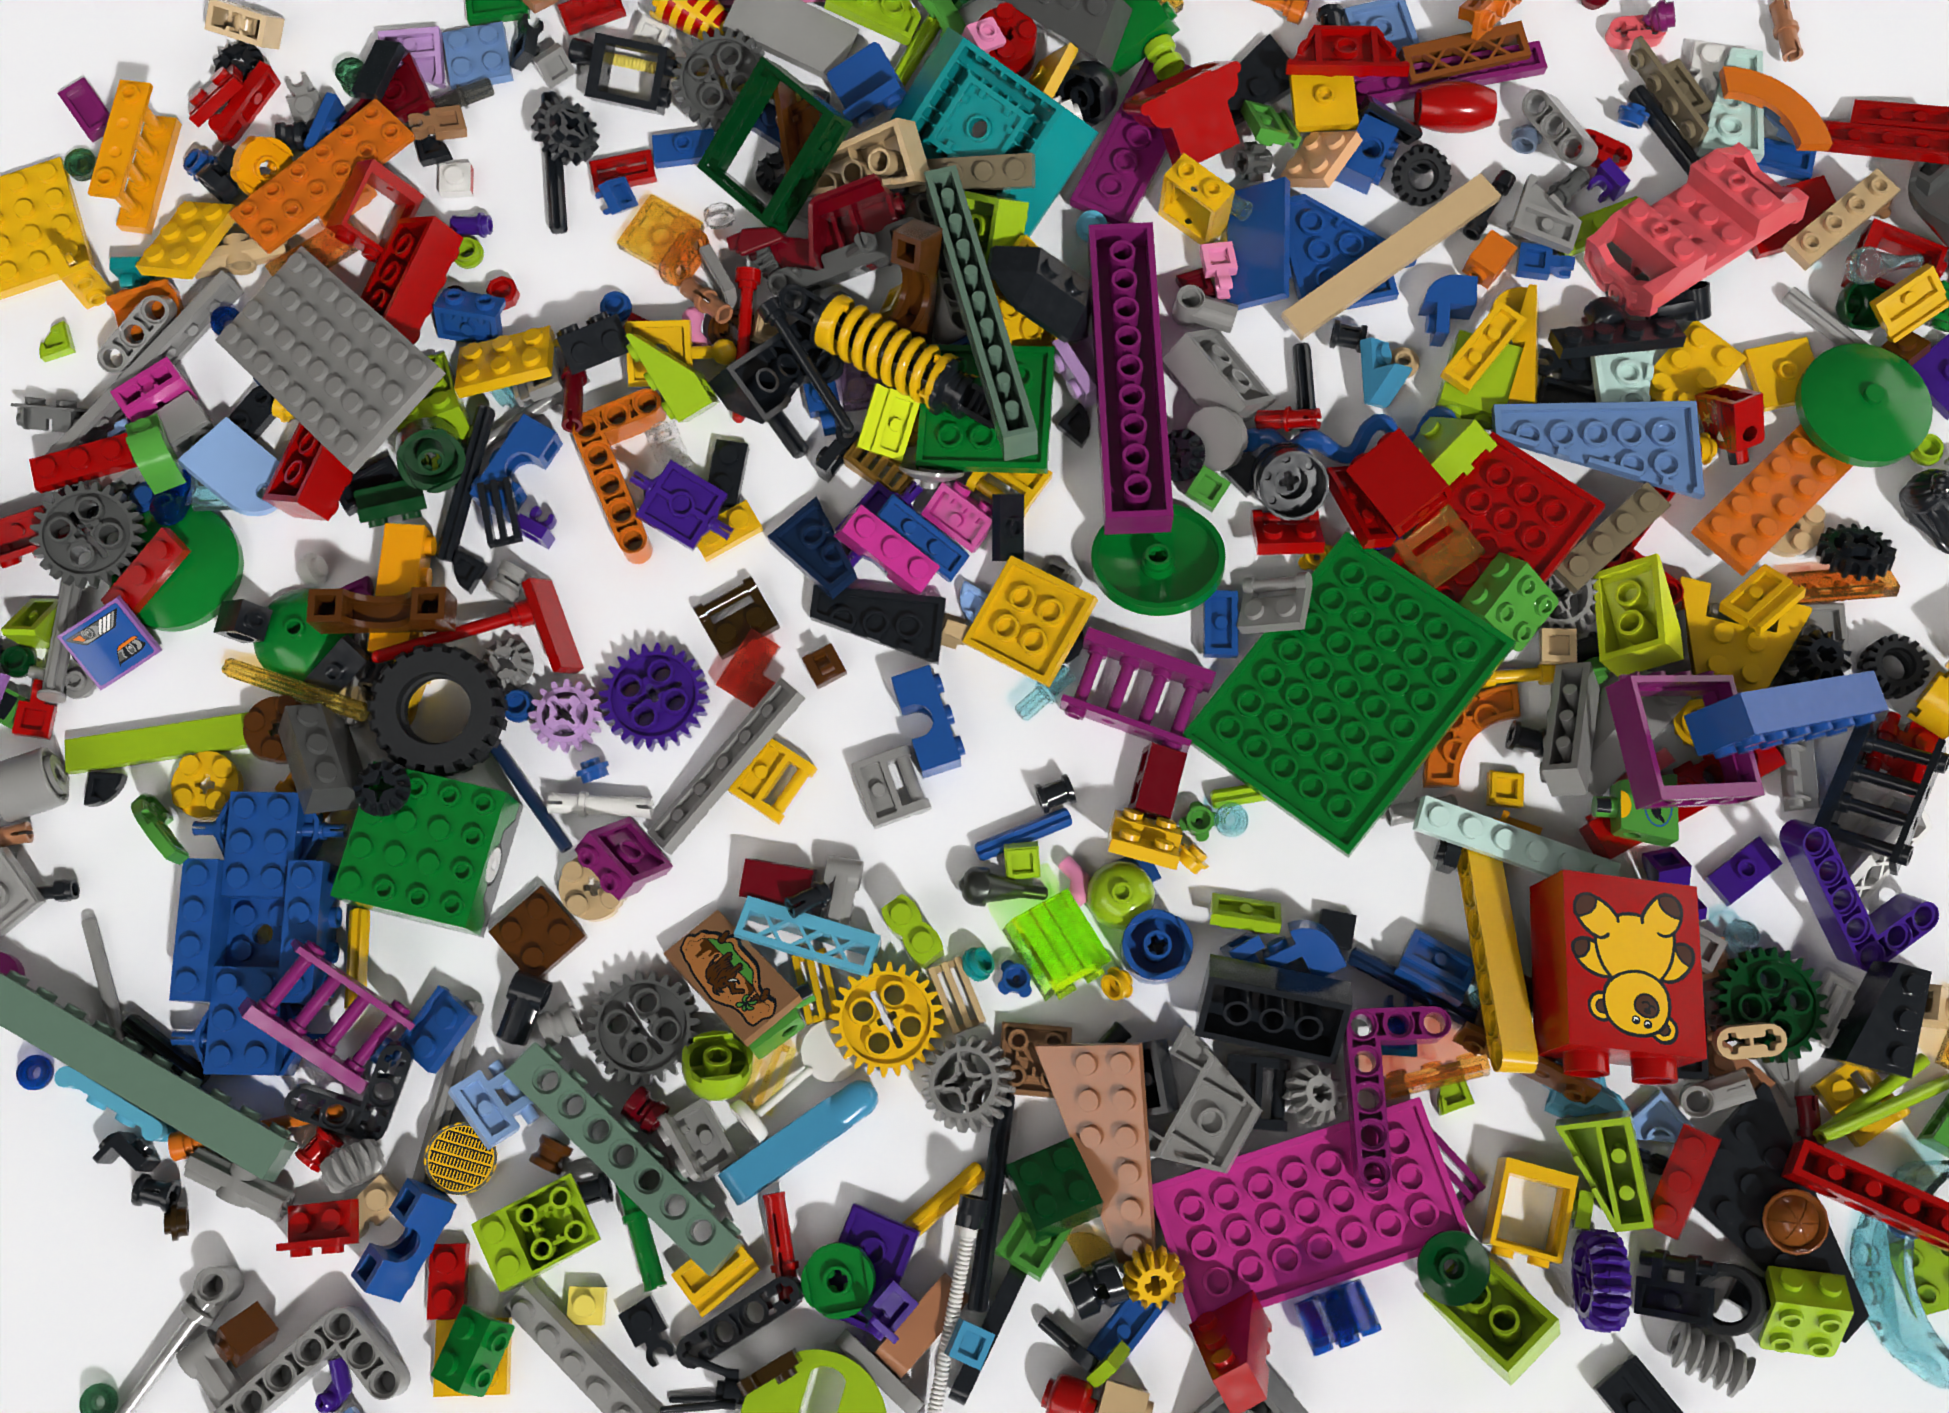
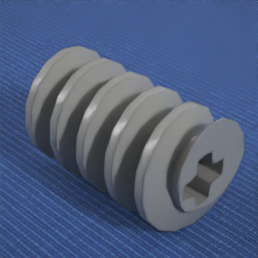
[1667,1322,1756,1398]

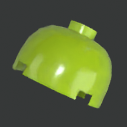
[1087,860,1155,931]
[681,1030,753,1101]

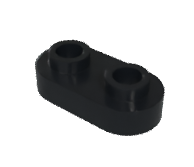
[228,385,276,441]

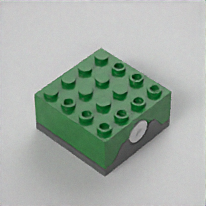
[330,761,523,938]

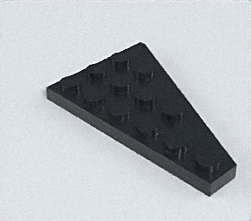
[1693,1082,1869,1343]

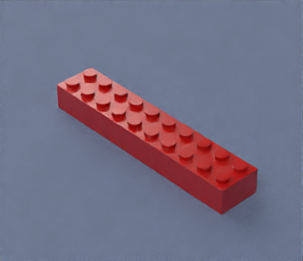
[262,216,464,521]

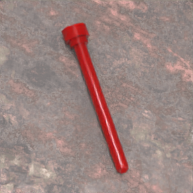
[732,266,762,423]
[371,599,535,663]

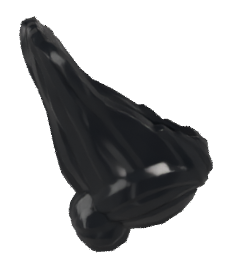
[1899,469,1949,554]

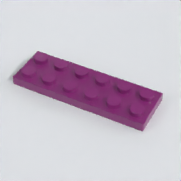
[1070,57,1192,224]

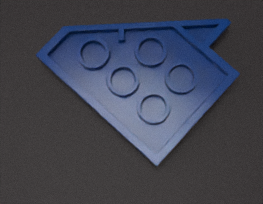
[1290,194,1417,310]

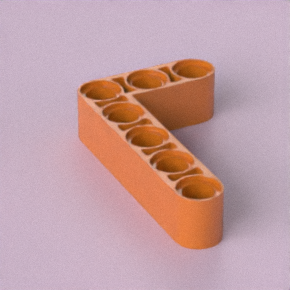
[572,388,667,564]

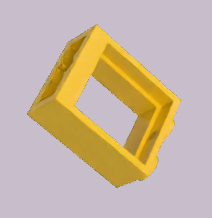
[1158,153,1235,245]
[1481,1157,1579,1269]

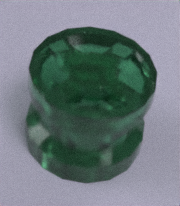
[335,57,364,98]

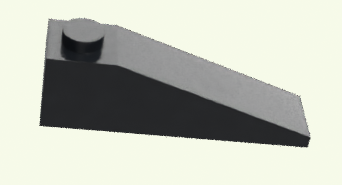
[708,320,823,424]

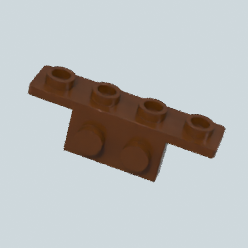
[772,81,824,177]

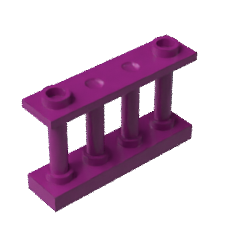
[1060,627,1216,753]
[238,938,415,1095]

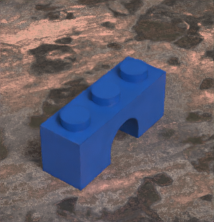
[469,414,563,523]
[891,665,966,779]
[351,1177,457,1303]

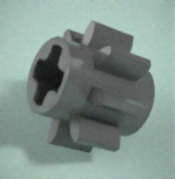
[1233,141,1273,182]

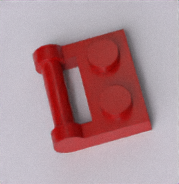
[1250,509,1325,555]

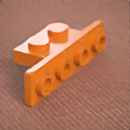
[1458,0,1522,40]

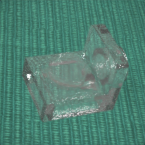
[644,420,693,473]

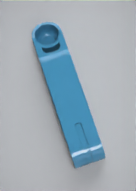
[718,1080,878,1206]

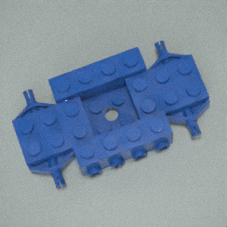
[169,791,348,1076]

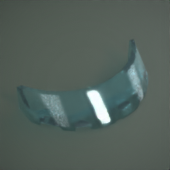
[1850,1160,1949,1389]

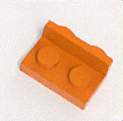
[106,279,184,341]

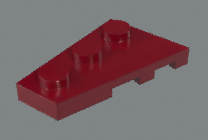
[339,53,436,124]

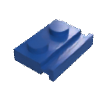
[1394,929,1475,1008]
[399,985,478,1074]

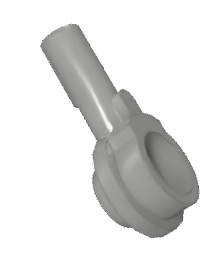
[28,665,96,699]

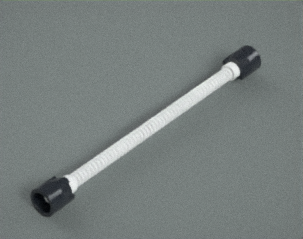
[927,1194,989,1413]

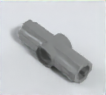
[183,1147,295,1222]

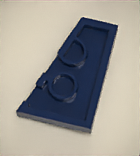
[767,496,858,599]

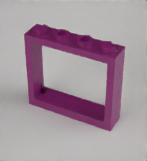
[1605,671,1765,810]

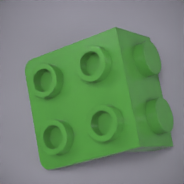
[1459,552,1559,652]

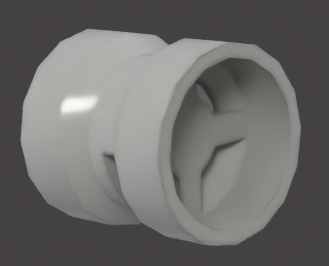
[485,560,531,605]
[536,1001,583,1047]

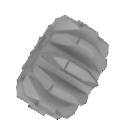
[1282,1064,1346,1127]
[319,1139,386,1194]

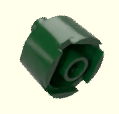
[395,417,466,493]

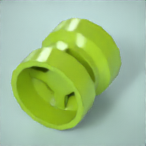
[1144,34,1185,80]

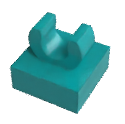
[109,257,155,289]

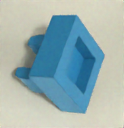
[944,1318,995,1371]

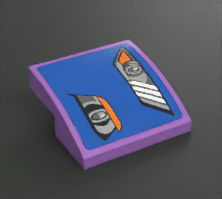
[57,595,163,691]

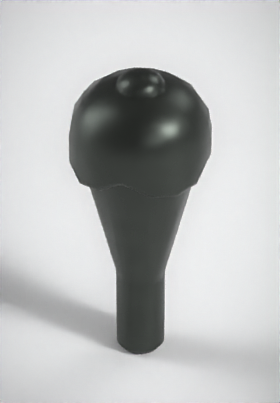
[958,867,1048,907]

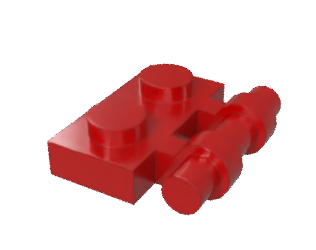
[1865,711,1942,797]

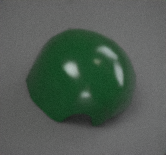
[1835,280,1887,330]

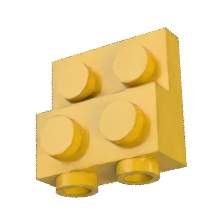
[1108,808,1183,870]

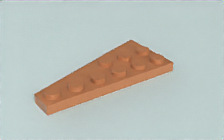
[1035,1042,1157,1263]

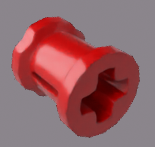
[295,1126,344,1173]

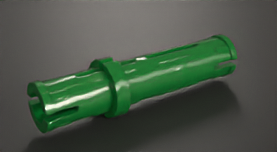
[615,1185,667,1292]

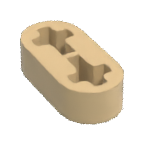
[1712,1022,1787,1060]

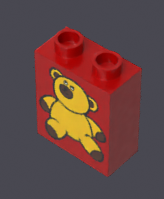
[1529,869,1707,1085]

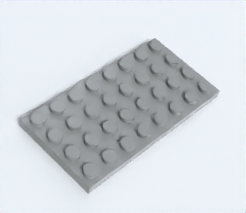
[215,246,446,474]

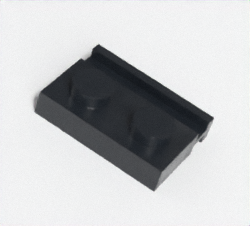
[1592,1354,1683,1413]

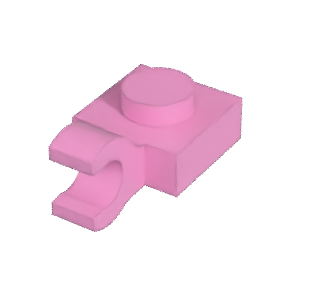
[1199,241,1238,300]

